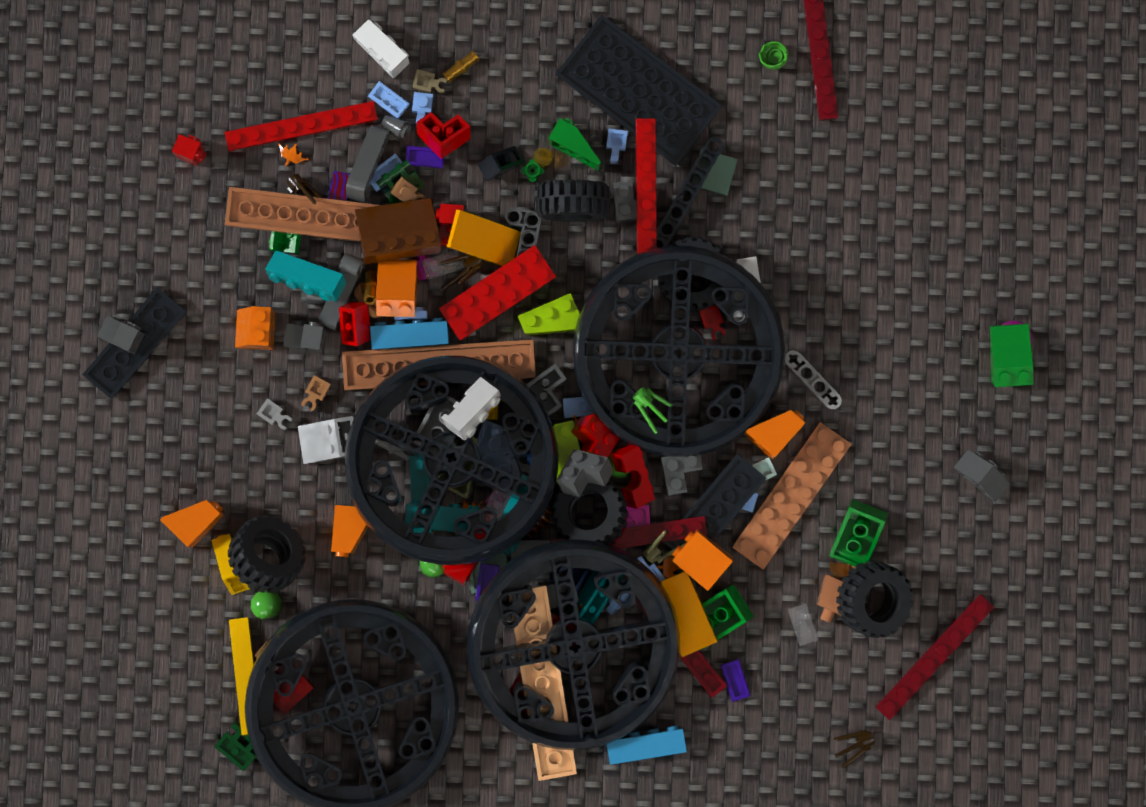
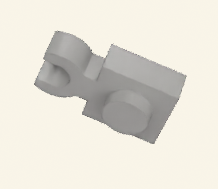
[257,398,293,430]

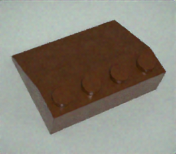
[355,198,441,265]

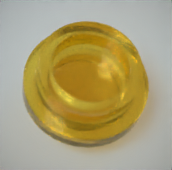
[533,148,553,167]

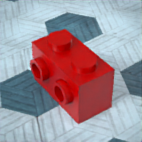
[172,134,206,166]
[339,301,371,346]

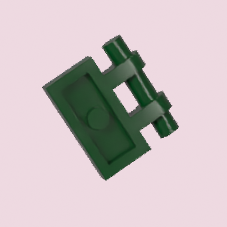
[376,160,425,204]
[214,721,256,772]

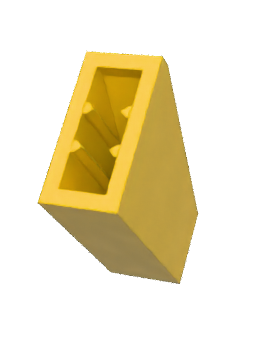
[211,534,250,595]

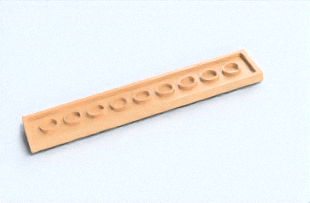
[508,584,577,781]

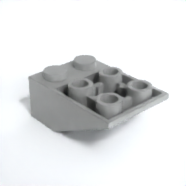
[298,416,354,464]

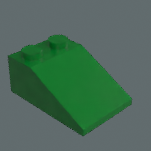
[548,118,601,172]
[990,324,1034,387]
[829,499,888,567]
[701,585,754,650]

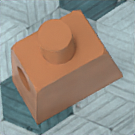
[817,575,843,623]

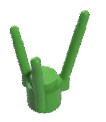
[633,387,672,434]

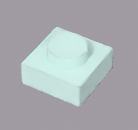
[752,457,777,480]

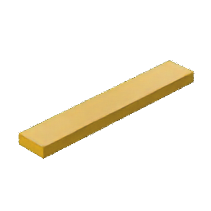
[229,617,254,736]

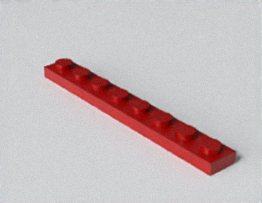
[225,101,378,152]
[635,119,657,254]

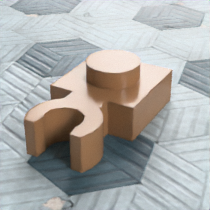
[390,176,426,202]
[302,375,331,412]

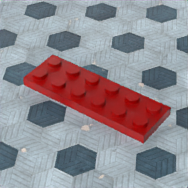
[439,245,556,341]

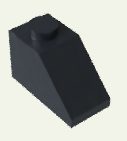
[478,146,524,181]

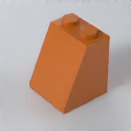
[376,259,418,317]
[235,306,276,350]
[744,410,805,459]
[160,500,225,548]
[331,505,368,557]
[672,529,733,591]

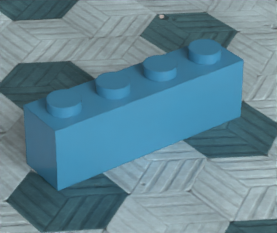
[370,318,449,350]
[607,725,687,765]

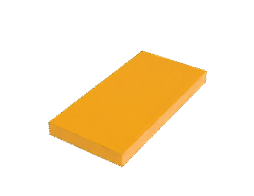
[447,210,521,266]
[661,572,718,657]

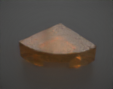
[830,562,849,581]

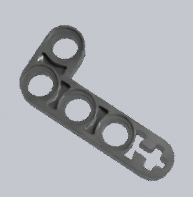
[346,125,390,203]
[505,208,541,256]
[318,253,366,331]

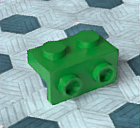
[269,231,301,254]

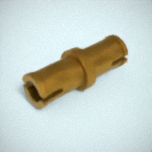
[442,51,479,83]
[363,270,377,305]

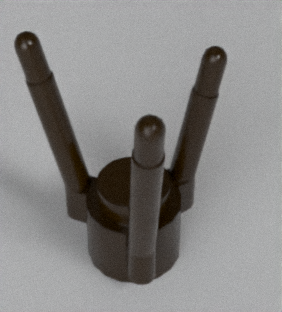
[286,174,323,204]
[439,254,483,290]
[834,730,875,768]

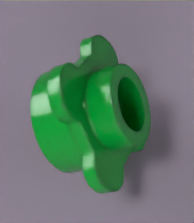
[521,159,544,182]

